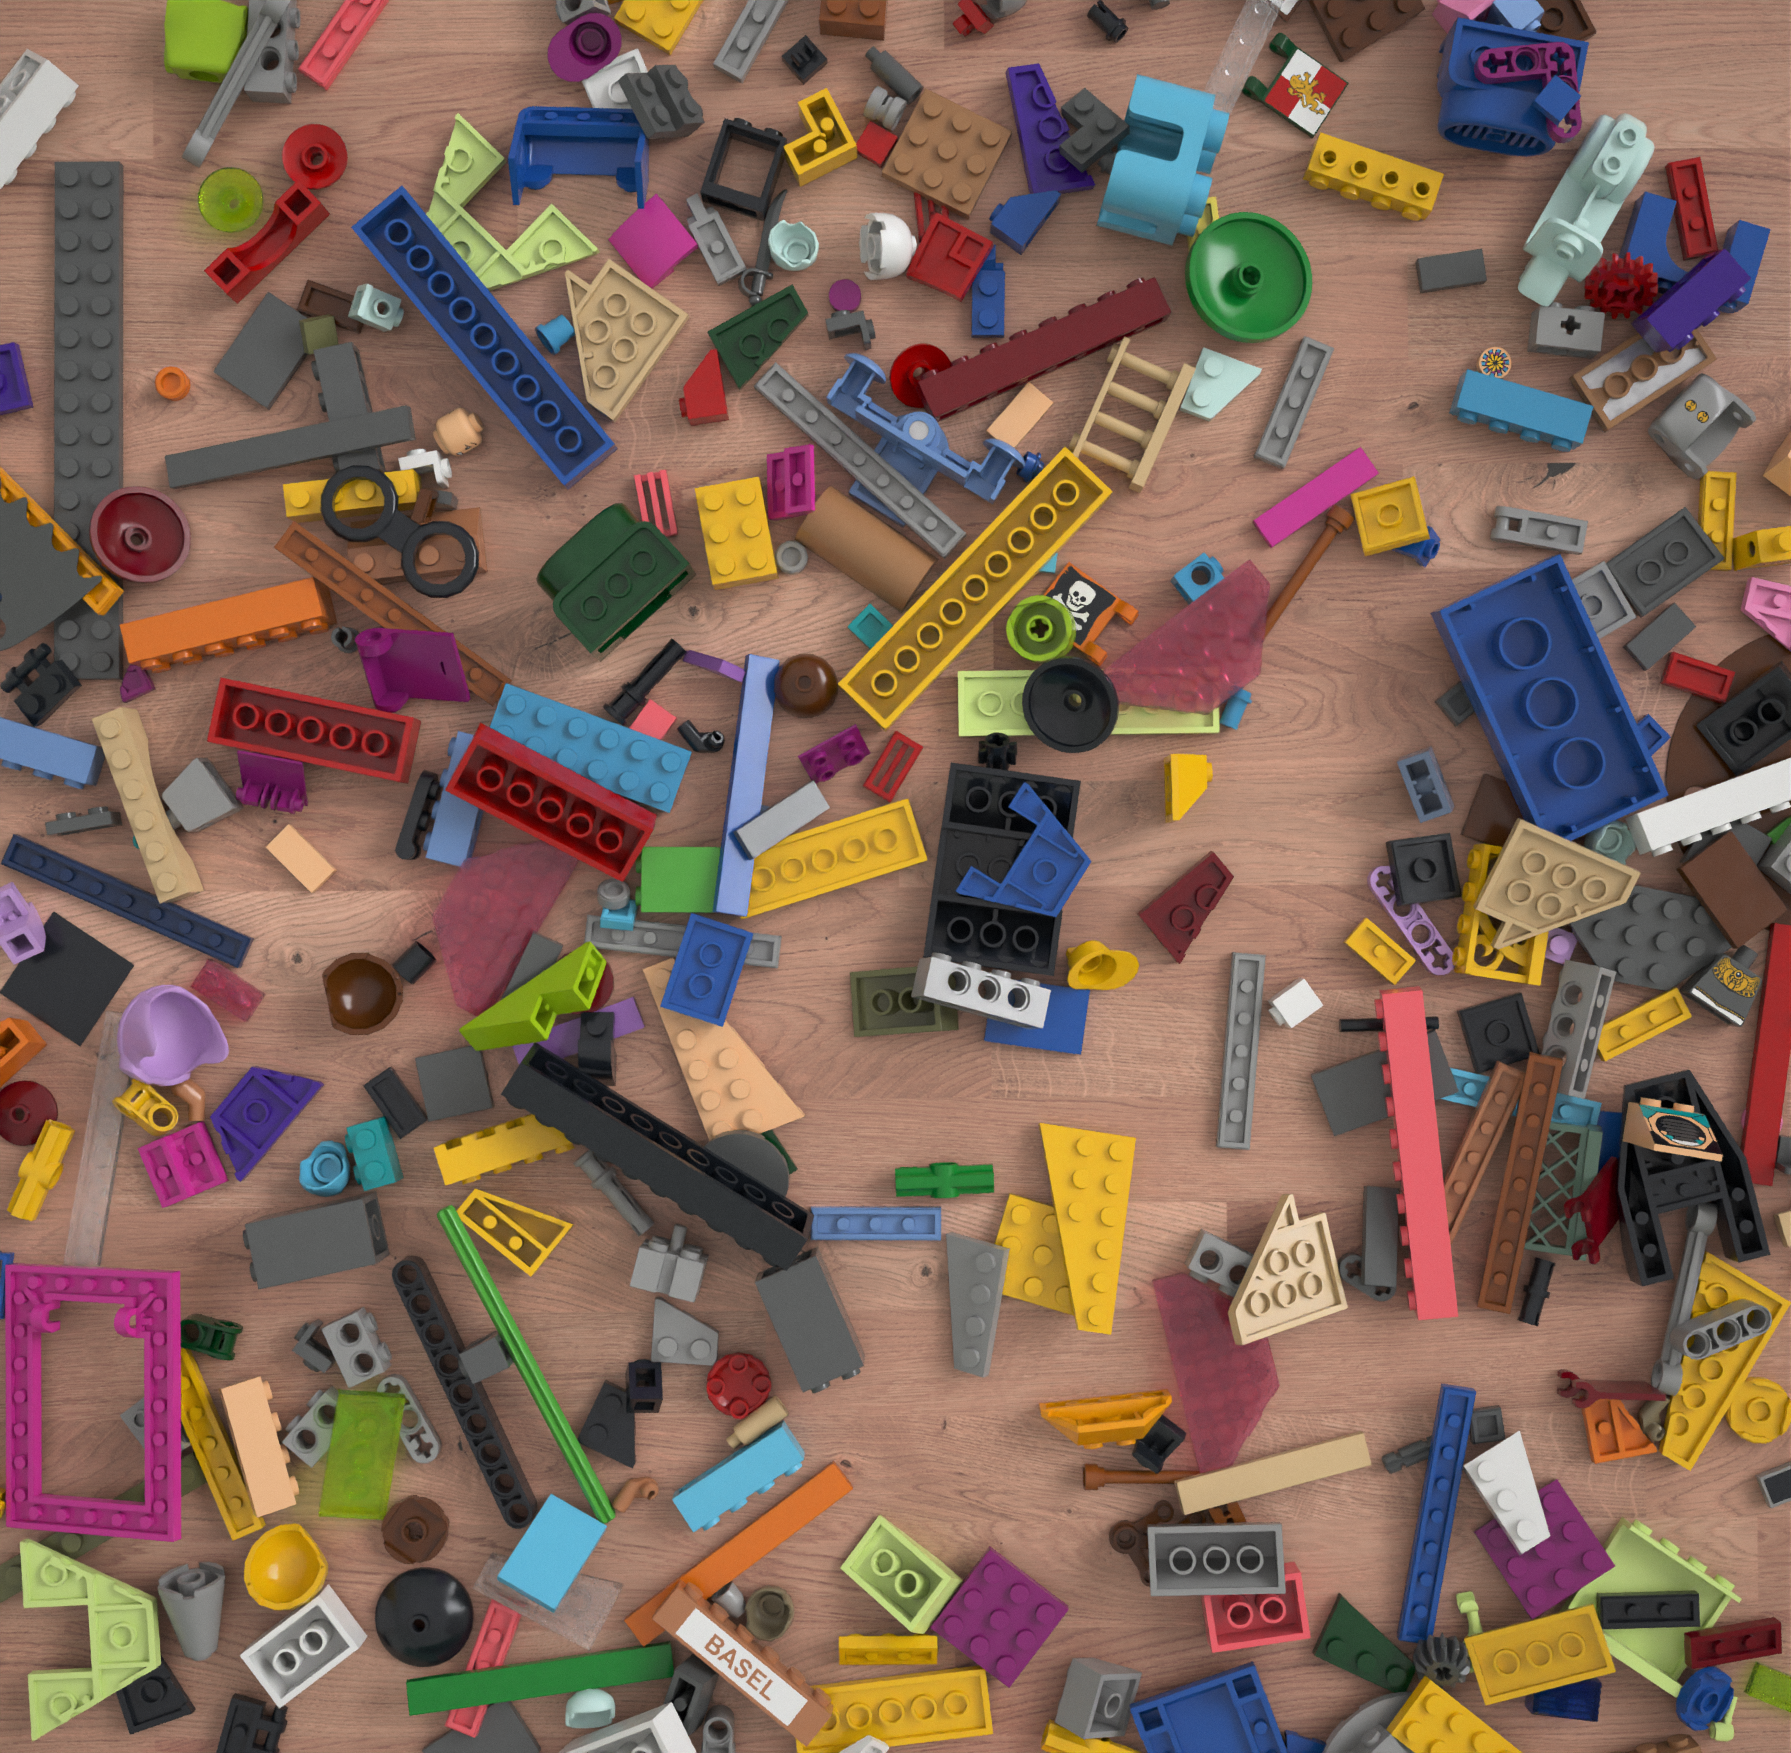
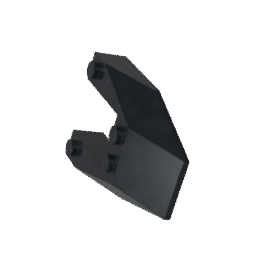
[1616,1069,1771,1286]

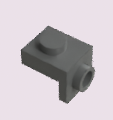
[825,310,876,350]
[292,1319,336,1373]

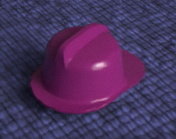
[547,13,622,82]

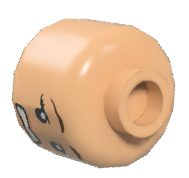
[433,408,484,456]

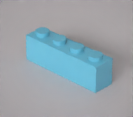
[672,1420,805,1532]

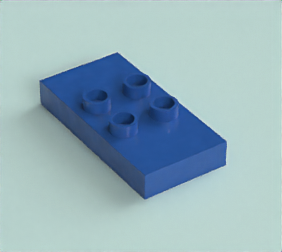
[1430,554,1669,841]

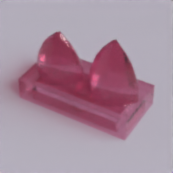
[190,959,266,1022]

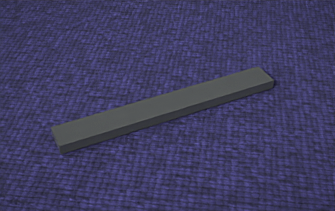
[165,405,416,489]

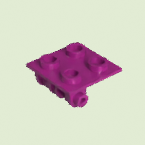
[798,724,871,784]
[236,750,308,814]

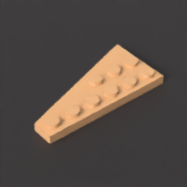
[643,957,805,1141]

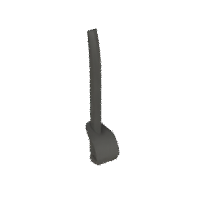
[738,189,787,306]

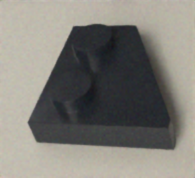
[577,1380,636,1468]

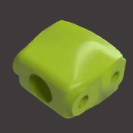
[164,0,249,83]

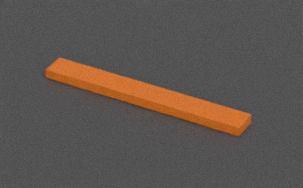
[624,1461,853,1647]

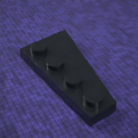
[116,1655,196,1735]

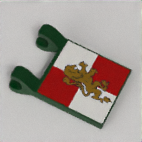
[1241,33,1349,138]

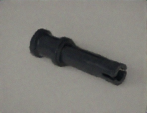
[602,638,687,726]

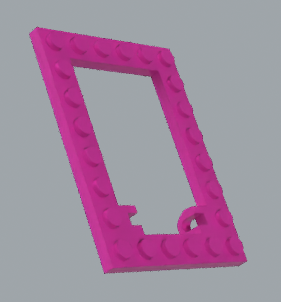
[5,1263,181,1542]

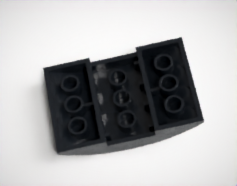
[923,762,1081,976]

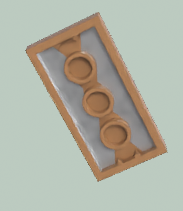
[1569,329,1717,432]

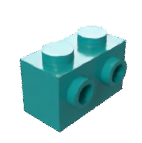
[345,1116,404,1191]

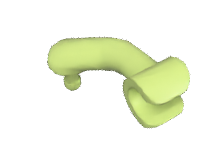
[1456,1591,1483,1673]

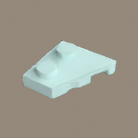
[1179,347,1262,422]

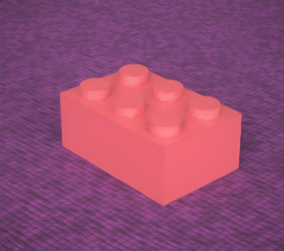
[1200,1562,1311,1653]

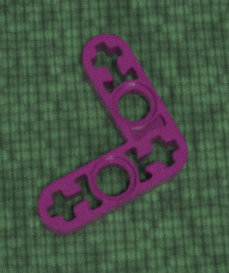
[1474,42,1582,144]

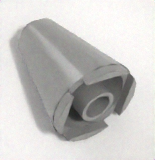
[157,1562,226,1661]

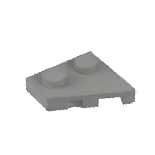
[651,1297,719,1366]

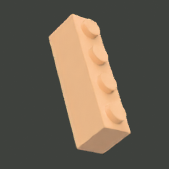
[218,1376,299,1518]

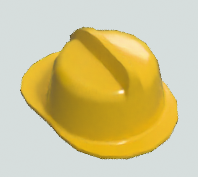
[1066,940,1139,990]

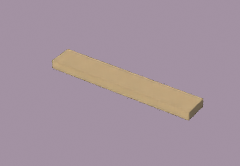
[1174,1431,1372,1515]

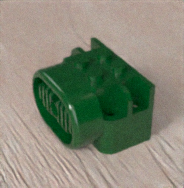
[536,503,696,662]

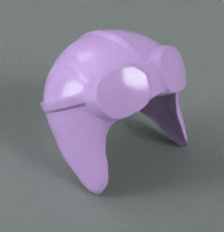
[117,985,229,1086]

